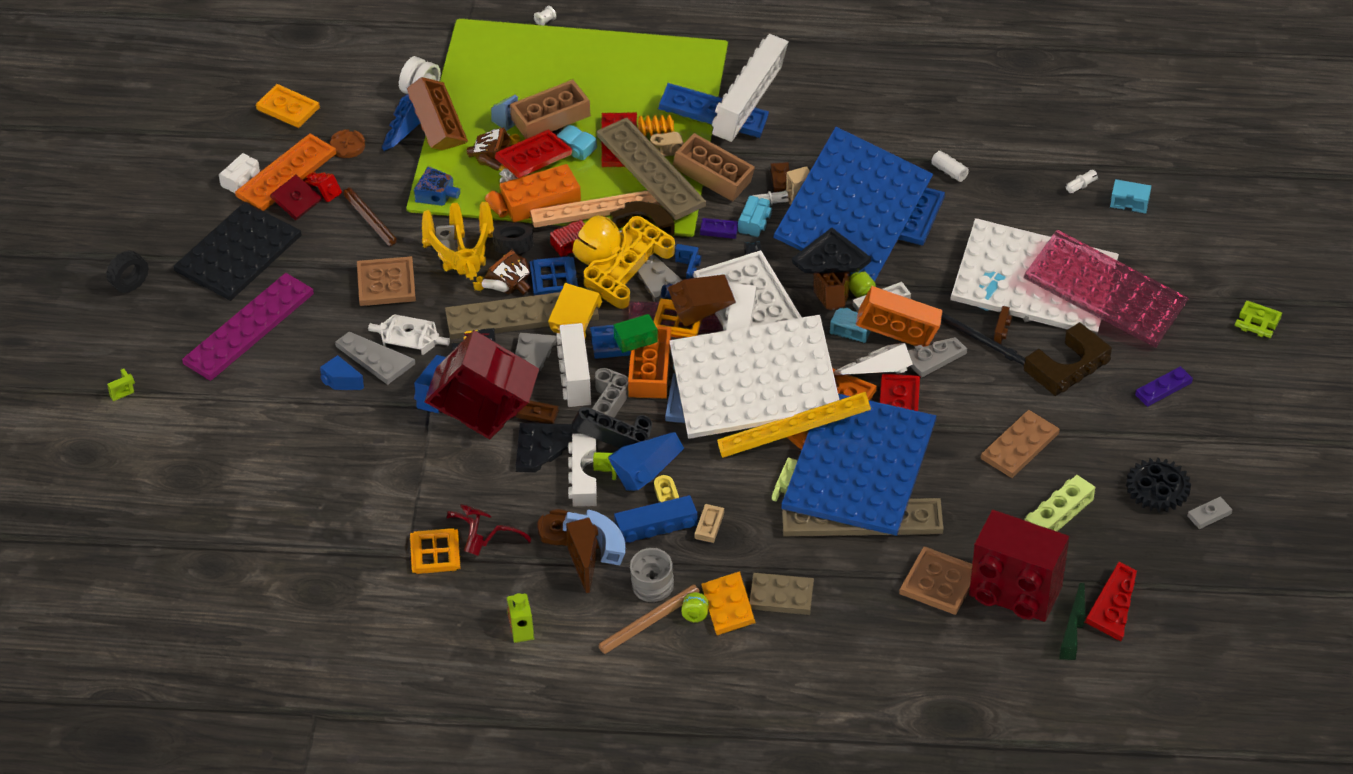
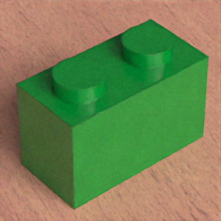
[613,314,658,353]

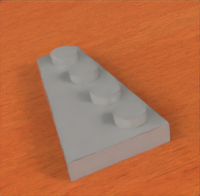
[629,254,682,303]
[515,333,557,371]

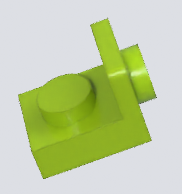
[107,369,135,401]
[593,452,617,480]

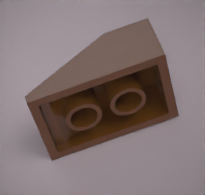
[667,274,736,327]
[566,517,599,593]

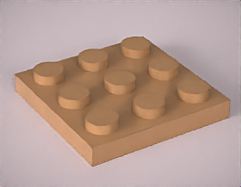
[357,256,416,306]
[900,546,972,615]

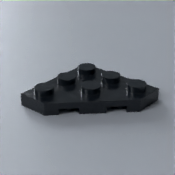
[792,227,871,273]
[516,423,578,473]

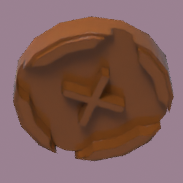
[330,130,365,158]

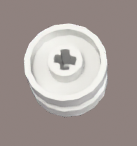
[399,56,440,94]

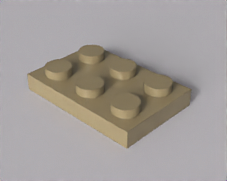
[750,573,814,615]

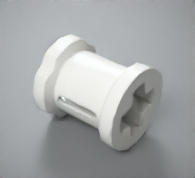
[534,6,557,26]

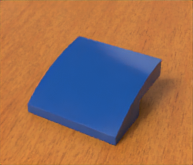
[590,325,631,359]

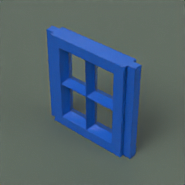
[530,256,578,296]

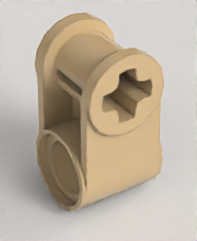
[650,132,684,157]

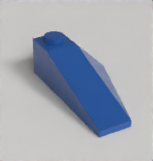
[382,94,421,151]
[608,432,684,491]

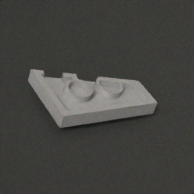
[908,337,967,378]

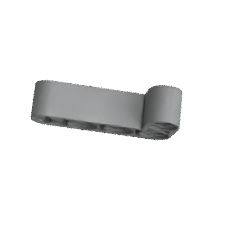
[592,368,628,418]

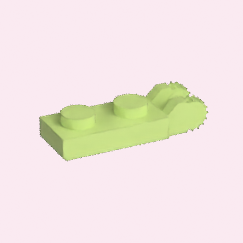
[772,458,798,501]

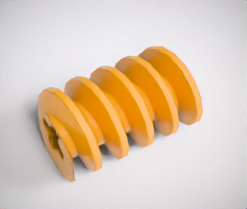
[638,115,674,137]

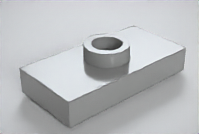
[1188,496,1232,529]

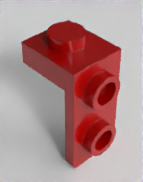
[304,172,343,202]

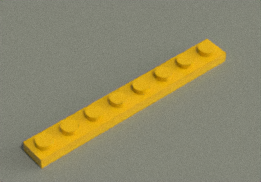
[717,392,871,458]

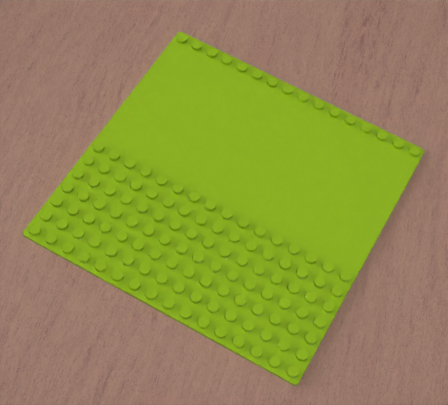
[406,19,728,237]

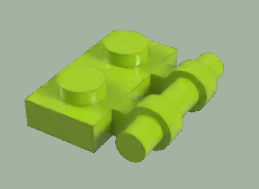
[1235,300,1282,338]

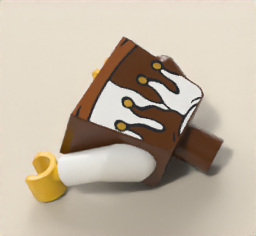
[467,127,520,171]
[473,249,531,295]

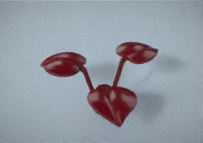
[446,504,531,556]

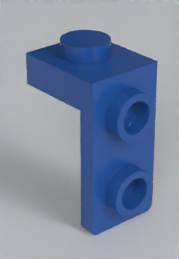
[675,244,701,279]

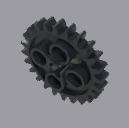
[1126,458,1191,512]

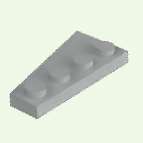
[335,332,415,385]

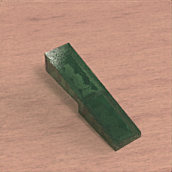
[1059,583,1085,660]

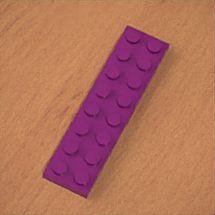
[182,273,314,381]

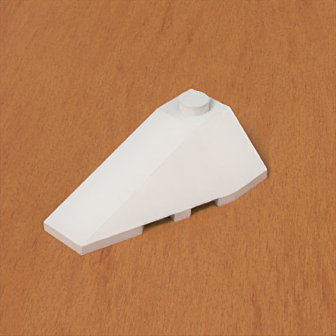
[833,343,913,375]

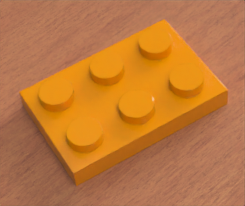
[256,84,320,128]
[701,571,756,635]

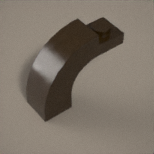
[610,201,675,236]

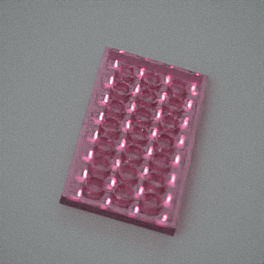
[1023,229,1189,348]

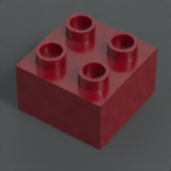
[969,509,1070,622]

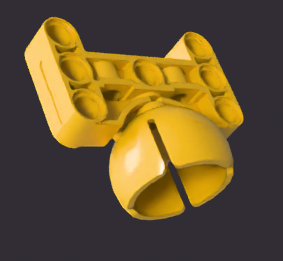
[573,215,675,309]

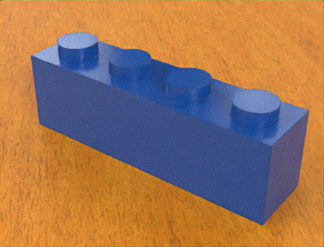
[614,495,697,543]

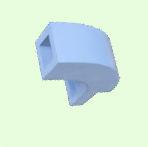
[563,509,625,565]

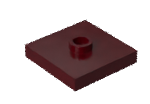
[270,174,322,221]

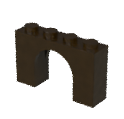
[1024,322,1112,396]

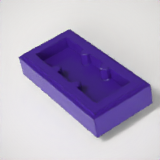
[700,218,738,239]

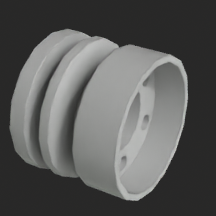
[630,548,674,602]

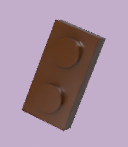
[770,162,790,193]
[994,306,1012,344]
[516,400,559,424]

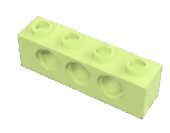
[1025,475,1095,531]

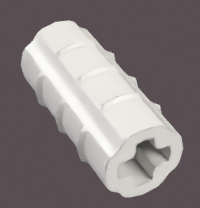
[931,151,969,182]

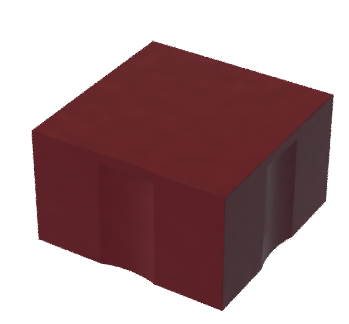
[424,330,539,440]

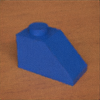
[320,355,364,390]

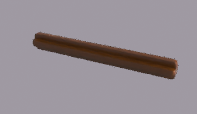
[343,187,397,246]

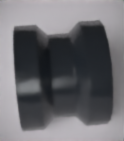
[744,241,761,255]

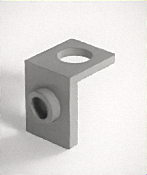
[436,225,457,260]

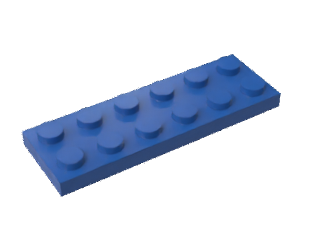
[658,83,769,138]

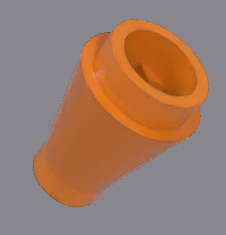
[485,191,509,218]

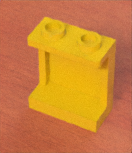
[548,283,602,339]

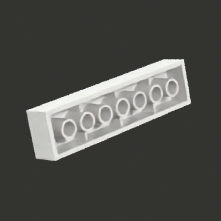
[712,34,788,142]

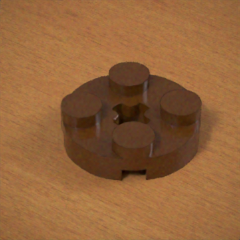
[538,509,568,546]

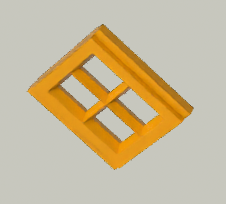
[653,298,702,338]
[410,528,460,574]

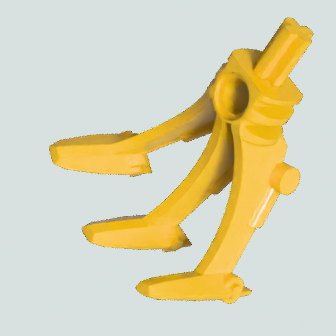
[422,202,494,280]

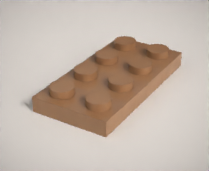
[981,410,1060,478]

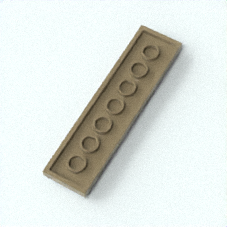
[597,118,706,220]
[445,288,599,340]
[782,498,943,536]

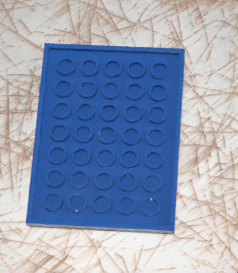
[773,127,933,282]
[782,394,936,536]

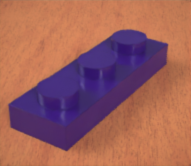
[1135,366,1193,407]

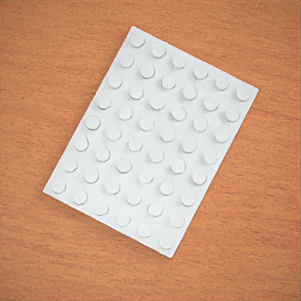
[950,218,1119,335]
[669,315,839,439]

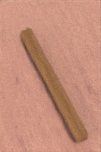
[599,585,699,654]

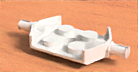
[368,315,450,355]

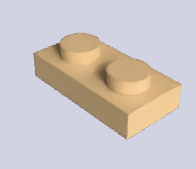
[695,504,724,543]

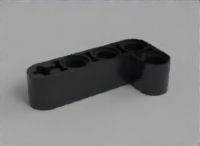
[572,407,652,448]

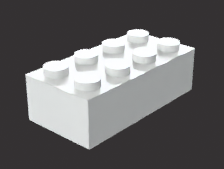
[556,323,591,407]

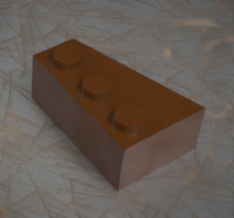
[813,273,850,310]

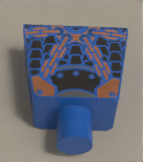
[414,167,460,206]

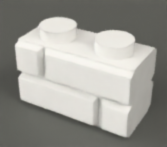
[219,153,260,193]

